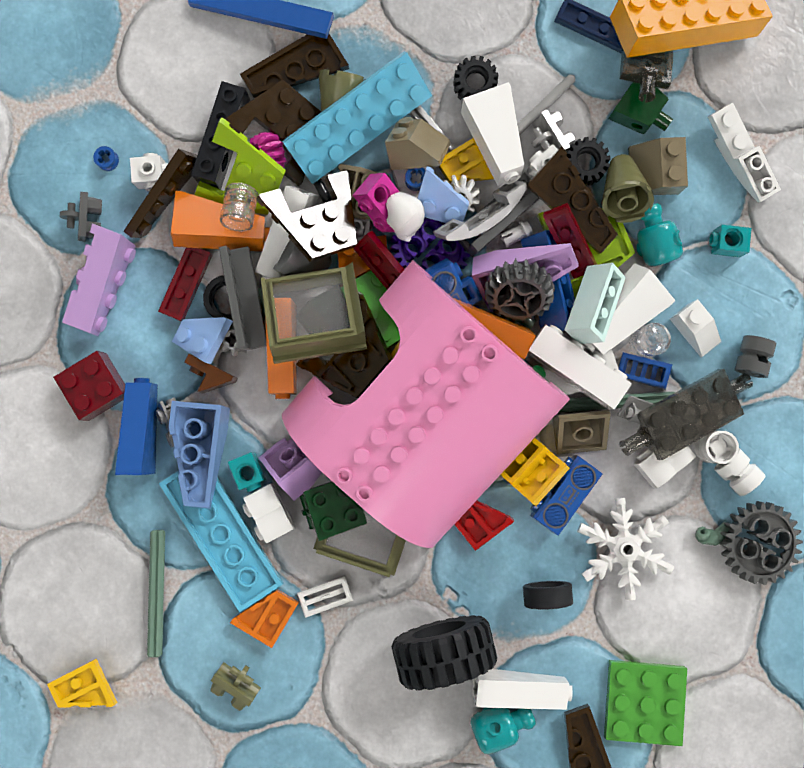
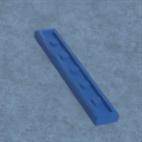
[188,0,334,39]

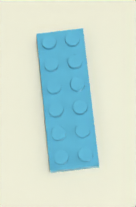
[282,51,432,184]
[159,471,284,613]

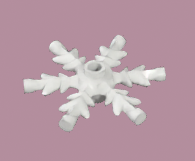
[577,498,674,600]

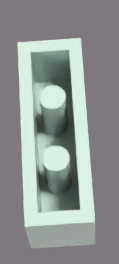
[565,263,626,344]

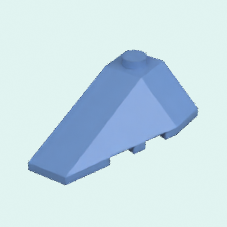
[169,401,230,509]

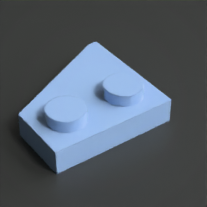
[172,317,233,364]

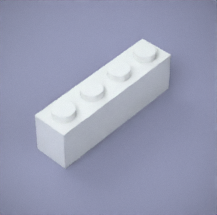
[527,325,632,410]

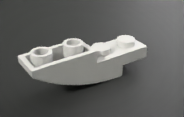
[708,103,781,203]

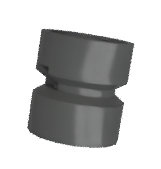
[735,335,777,378]

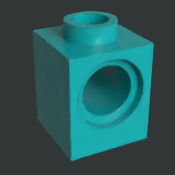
[709,224,752,257]
[228,452,266,492]

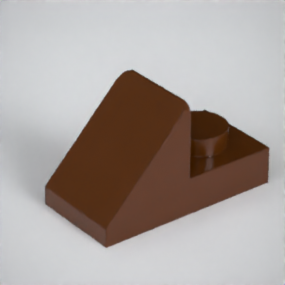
[184,354,238,394]

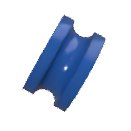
[93,146,119,171]
[405,168,426,191]

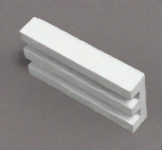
[297,576,353,618]

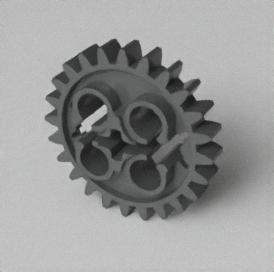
[720,501,803,585]

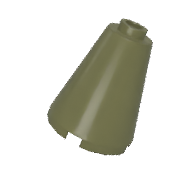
[319,69,366,112]
[601,154,654,223]

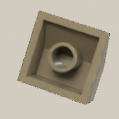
[385,117,450,170]
[628,137,688,195]

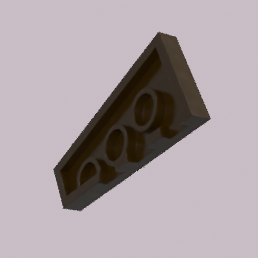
[240,34,349,98]
[527,146,618,254]
[564,703,612,768]

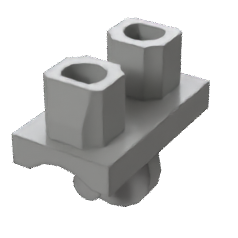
[532,110,576,151]

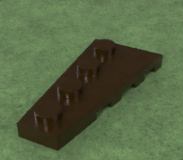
[123,148,197,238]

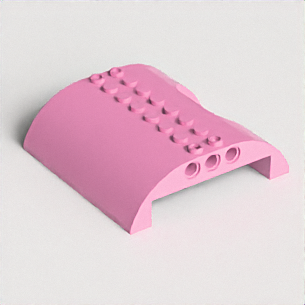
[282,260,570,548]

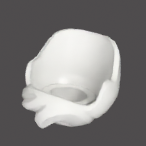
[386,192,425,242]

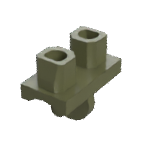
[210,662,261,711]

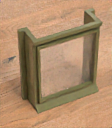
[261,262,367,364]
[313,509,406,577]

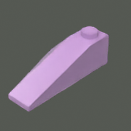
[259,438,322,501]

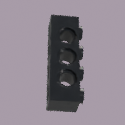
[191,81,250,190]

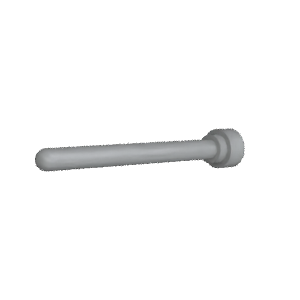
[517,75,575,135]

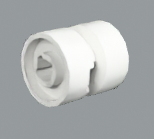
[695,431,739,464]
[714,448,765,496]

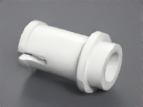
[500,221,533,248]

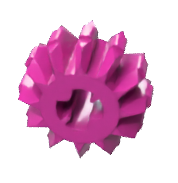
[249,132,286,168]

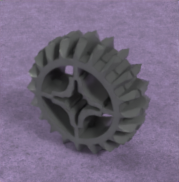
[485,258,555,323]

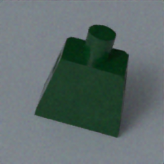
[608,72,673,134]

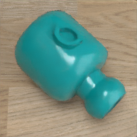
[636,203,683,267]
[470,707,536,755]

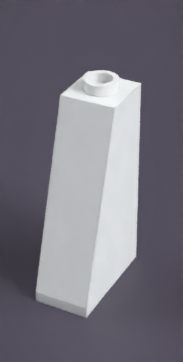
[461,82,524,186]
[255,186,319,279]
[582,264,675,355]
[472,669,572,710]

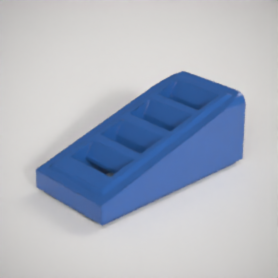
[618,352,673,390]

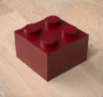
[53,350,125,421]

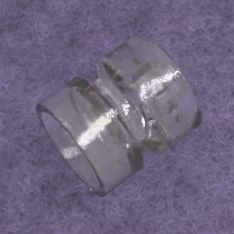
[220,183,258,232]
[629,323,671,358]

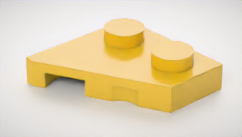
[438,138,494,183]
[47,658,118,708]

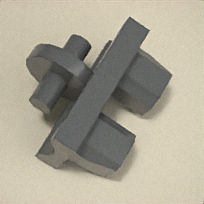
[59,191,102,242]

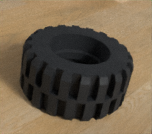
[391,615,498,691]

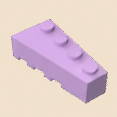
[62,223,136,336]

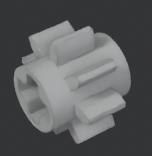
[222,325,247,357]

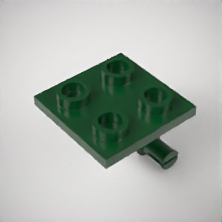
[300,481,367,541]

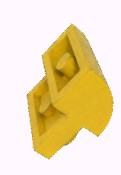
[500,438,570,506]

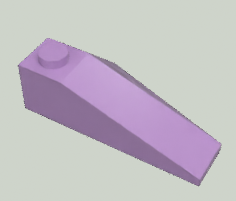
[472,243,579,312]

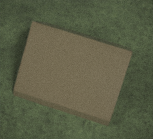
[553,410,611,455]

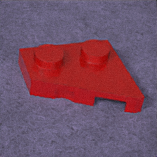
[454,500,514,551]

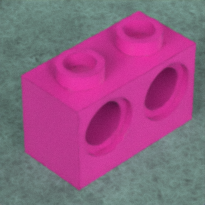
[353,173,399,232]

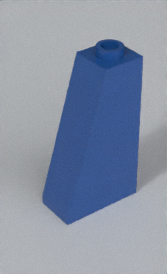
[115,378,158,475]

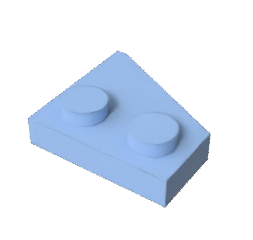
[417,166,469,223]

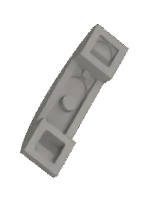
[433,181,527,241]

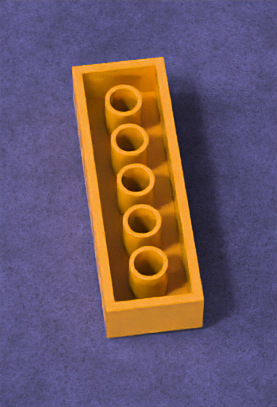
[610,0,773,58]

